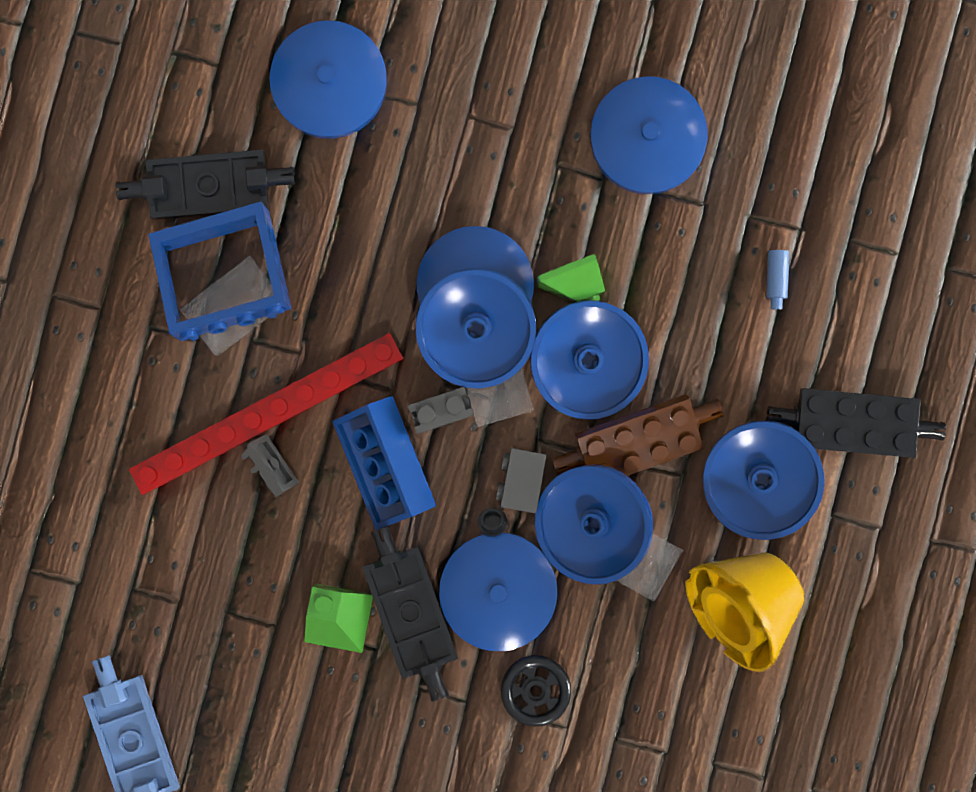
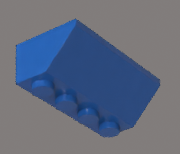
[332,396,436,530]

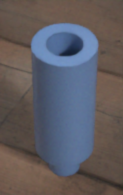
[766,250,789,310]

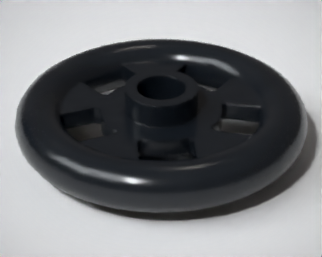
[500,655,571,727]

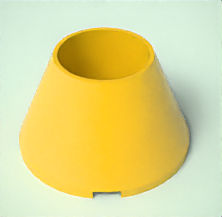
[685,553,804,672]

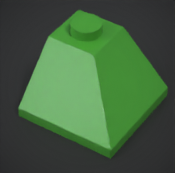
[536,254,605,303]
[304,583,373,653]

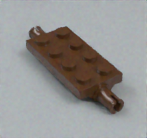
[551,394,724,476]

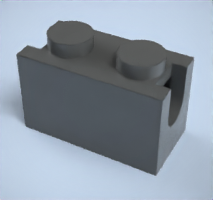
[408,387,474,434]
[496,448,546,513]

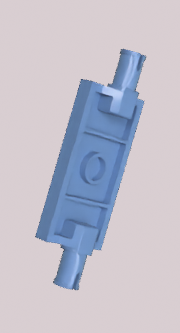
[83,655,180,792]

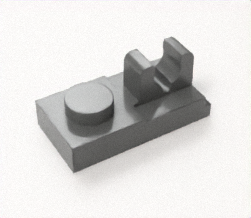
[241,434,299,497]

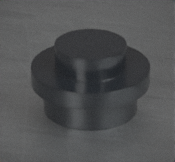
[478,508,507,537]

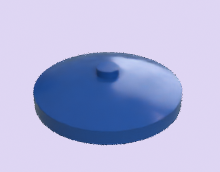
[270,21,387,139]
[590,76,708,194]
[417,226,534,305]
[416,268,536,388]
[530,300,649,419]
[703,421,825,540]
[535,465,653,584]
[439,532,557,651]

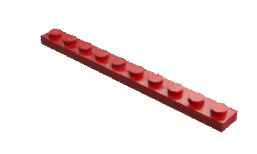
[129,333,404,495]

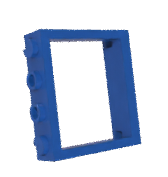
[148,202,292,341]

